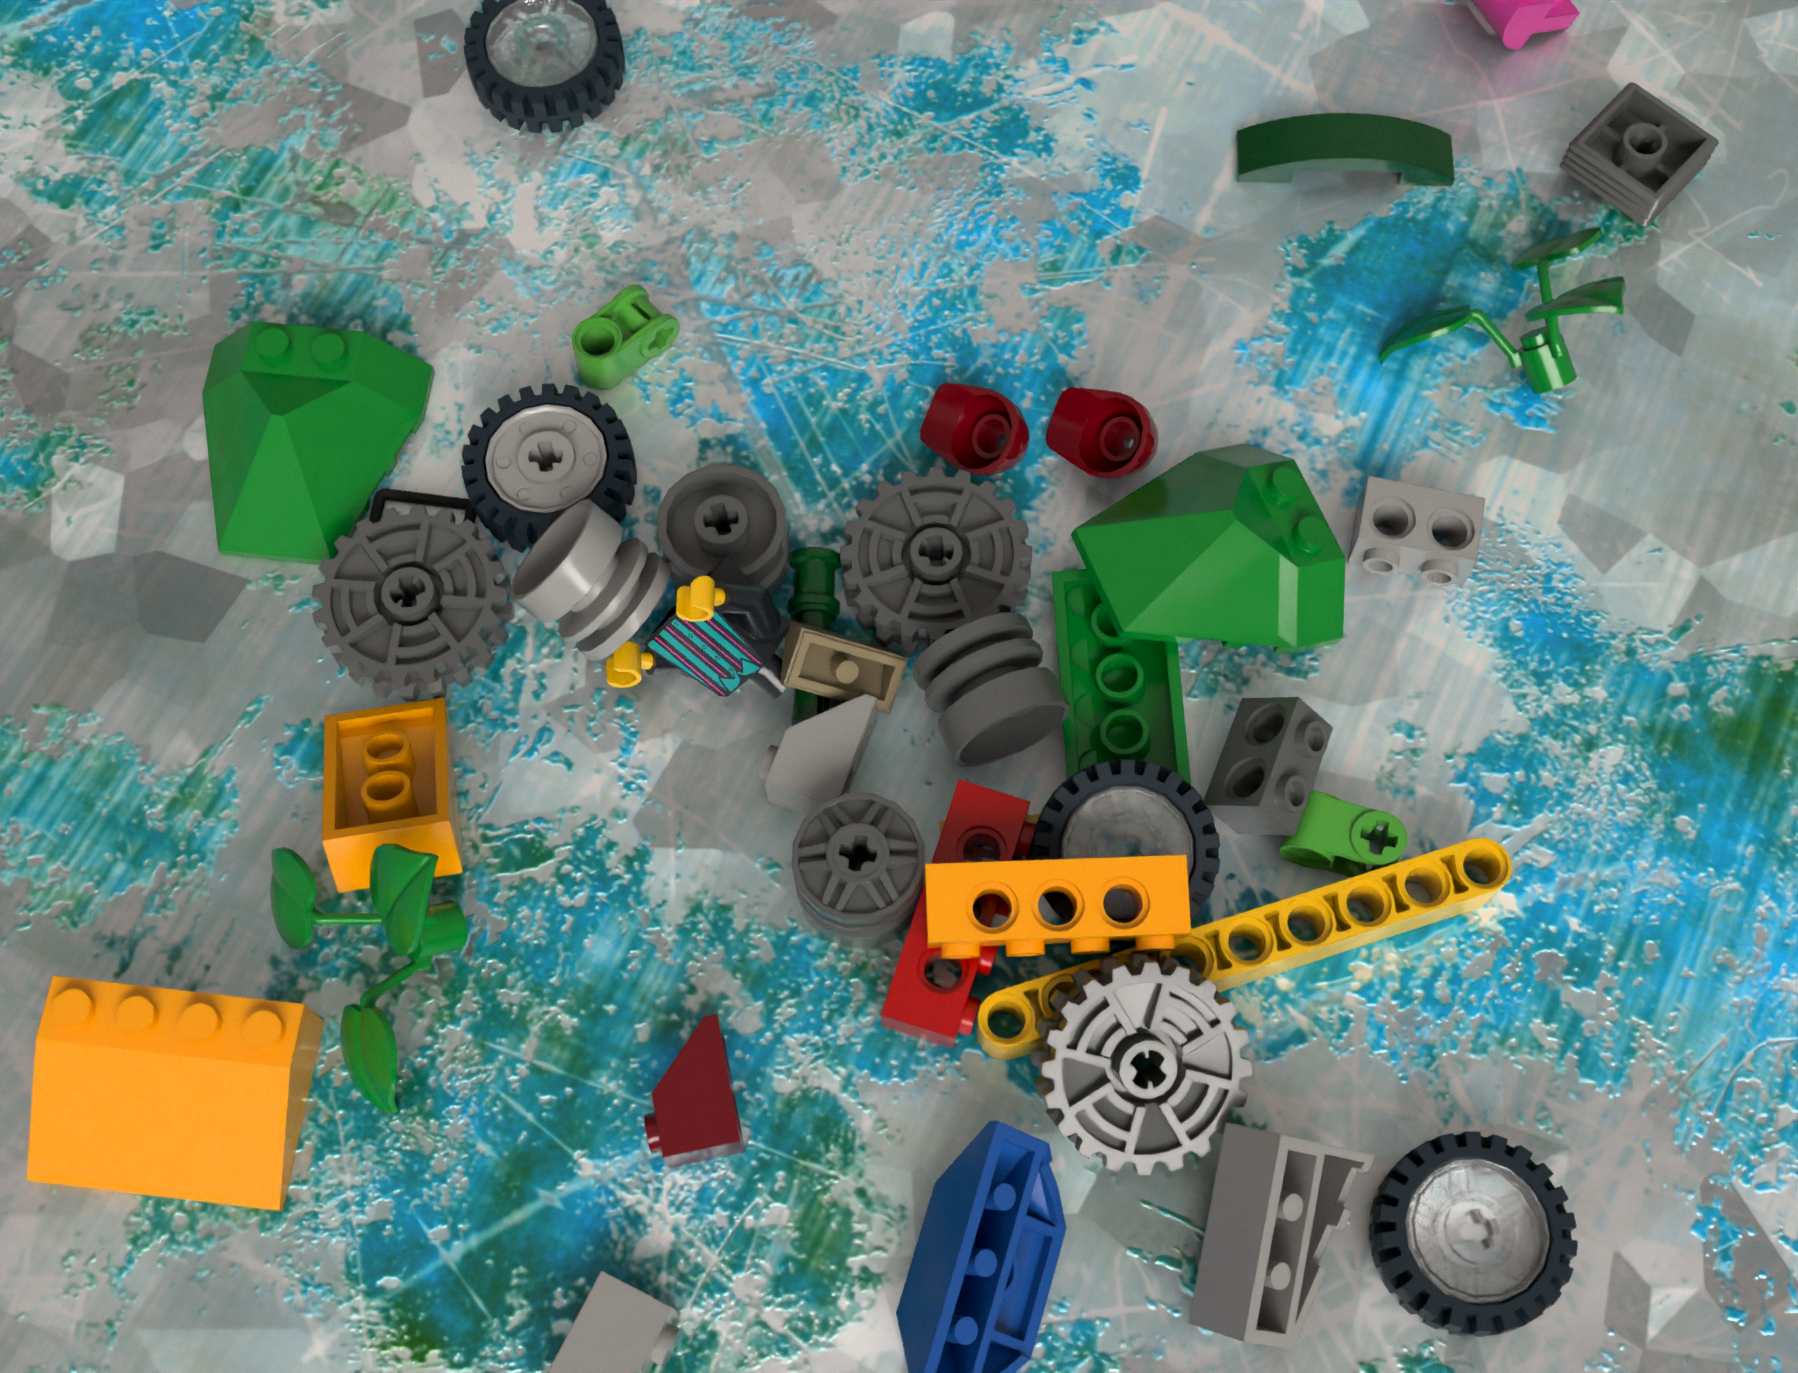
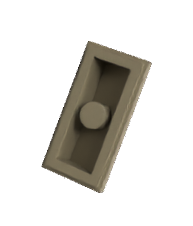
[780,619,909,714]

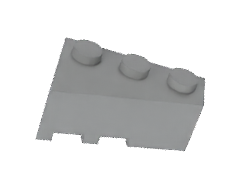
[1188,1122,1375,1349]

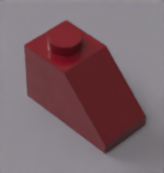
[644,1014,745,1168]

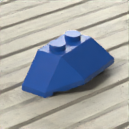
[896,1120,1067,1373]

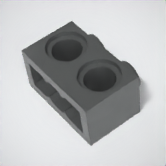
[1203,697,1333,836]

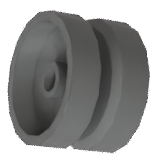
[657,464,791,597]

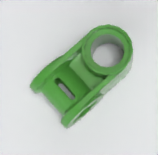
[572,284,680,390]
[1279,790,1407,877]

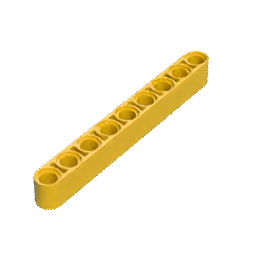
[976,838,1512,1060]

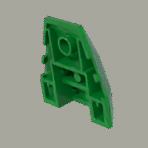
[202,321,435,565]
[1070,444,1346,654]

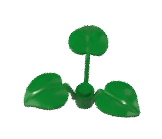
[1379,226,1627,394]
[270,843,467,1113]

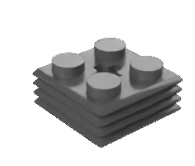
[1560,82,1719,227]

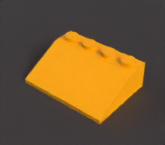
[27,976,324,1212]

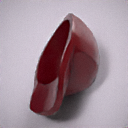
[920,383,1030,476]
[1045,387,1159,479]

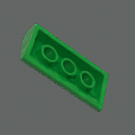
[1052,569,1191,802]

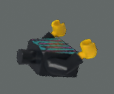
[606,556,790,699]

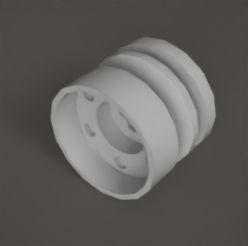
[509,499,671,661]

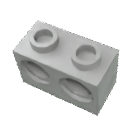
[1348,476,1486,586]

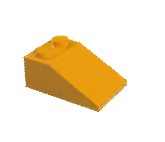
[322,698,463,893]

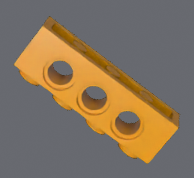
[925,855,1191,959]

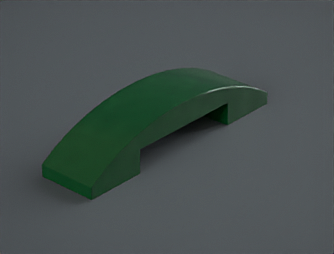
[1235,113,1455,186]

